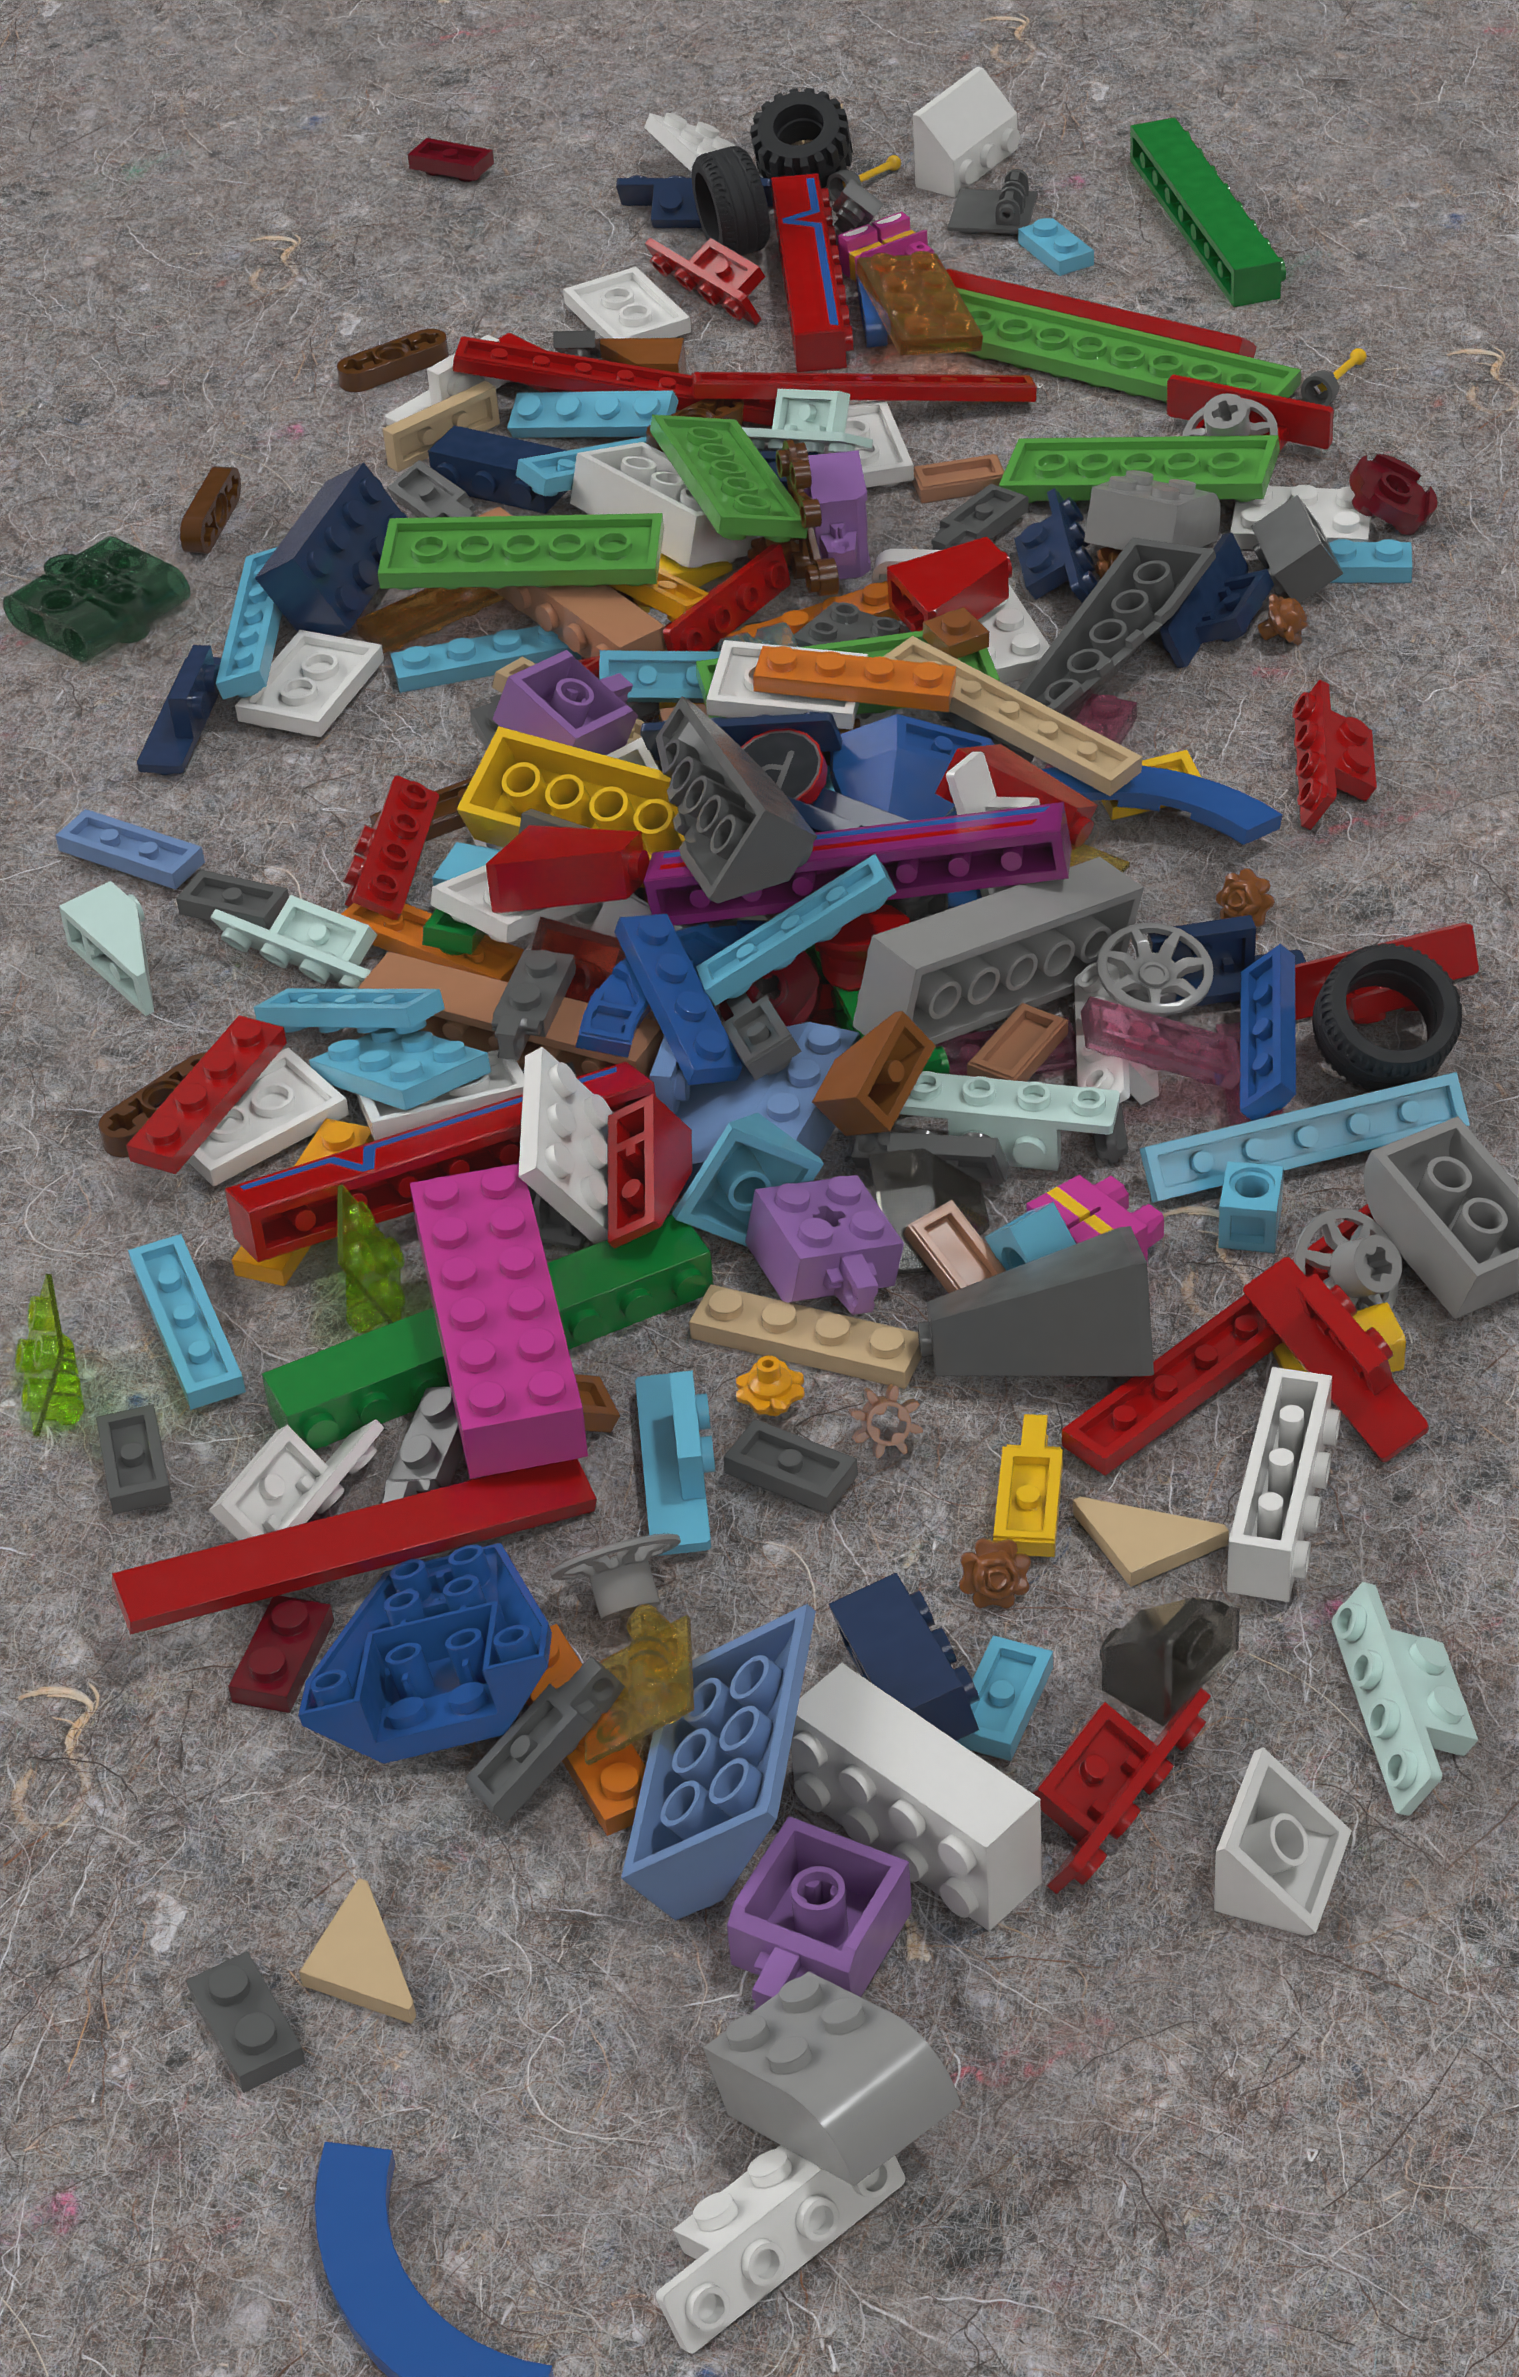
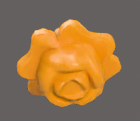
[736,1355,805,1417]

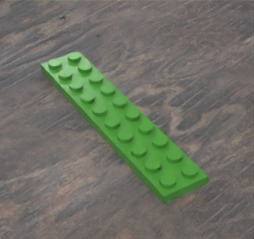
[886,281,1301,404]

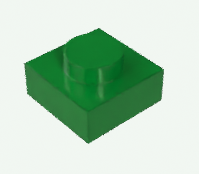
[422,908,486,955]

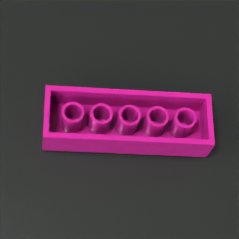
[410,1163,588,1479]

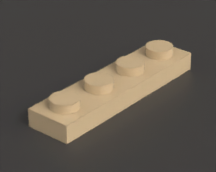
[689,1284,922,1389]

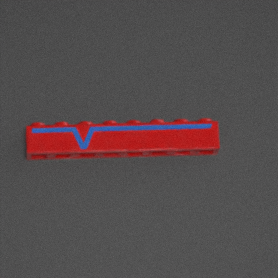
[771,173,854,372]
[225,1061,656,1262]

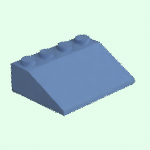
[676,1022,860,1196]
[621,1604,816,1921]

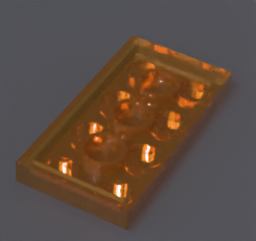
[856,251,983,356]

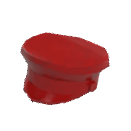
[815,905,911,992]

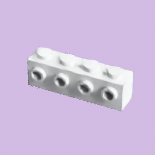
[1227,1367,1341,1602]

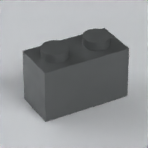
[1251,495,1343,603]

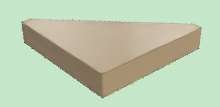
[1073,1496,1229,1587]
[299,1878,416,2024]

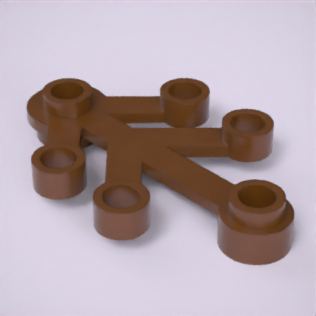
[776,439,839,597]

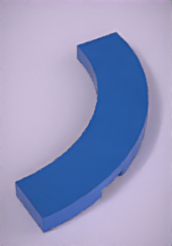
[1041,766,1283,845]
[575,920,768,1057]
[315,2142,554,2377]

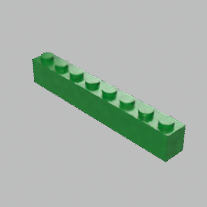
[1130,117,1286,307]
[261,1215,714,1451]

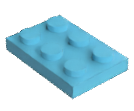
[309,1028,491,1111]

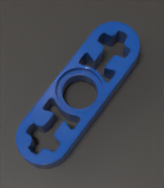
[856,267,888,348]

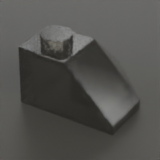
[869,1148,989,1278]
[1099,1597,1240,1727]

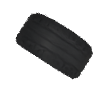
[691,146,770,256]
[1312,943,1462,1091]

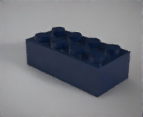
[255,462,408,636]

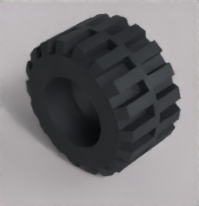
[750,88,853,188]

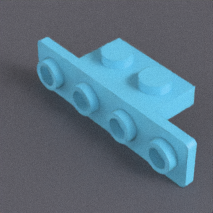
[635,1370,716,1556]

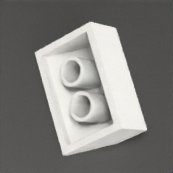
[913,67,1020,198]

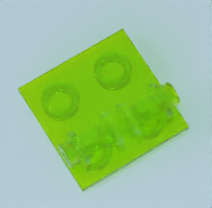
[338,1184,405,1333]
[15,1273,85,1436]

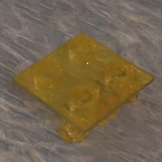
[585,1604,694,1766]

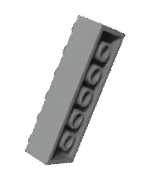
[853,857,1144,1045]

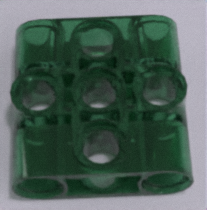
[3,536,190,663]

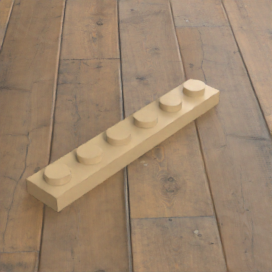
[883,636,1142,796]

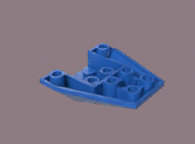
[830,714,995,909]
[298,1543,552,1764]

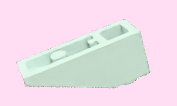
[59,881,154,1016]

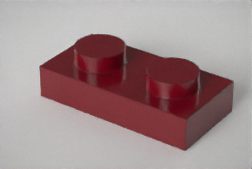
[407,138,494,182]
[228,1595,334,1713]

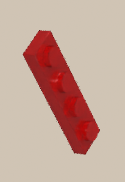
[126,1015,287,1174]

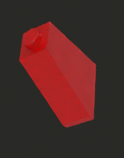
[887,536,1013,632]
[935,744,1098,850]
[486,825,650,913]

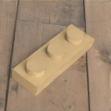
[382,381,500,472]

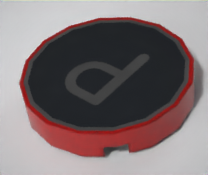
[741,728,828,805]

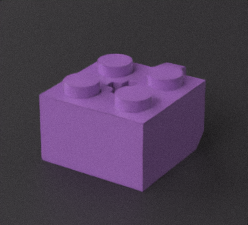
[803,450,871,579]
[492,650,638,755]
[745,1175,904,1315]
[727,1816,912,2010]

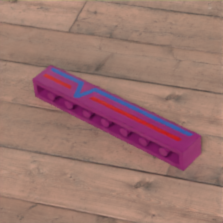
[644,802,1072,926]

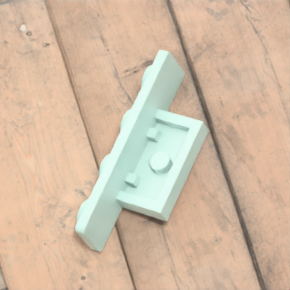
[742,389,873,454]
[210,895,377,989]
[900,1071,1120,1171]
[1332,1582,1478,1816]

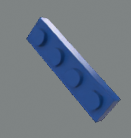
[614,914,743,1085]
[1240,943,1296,1121]

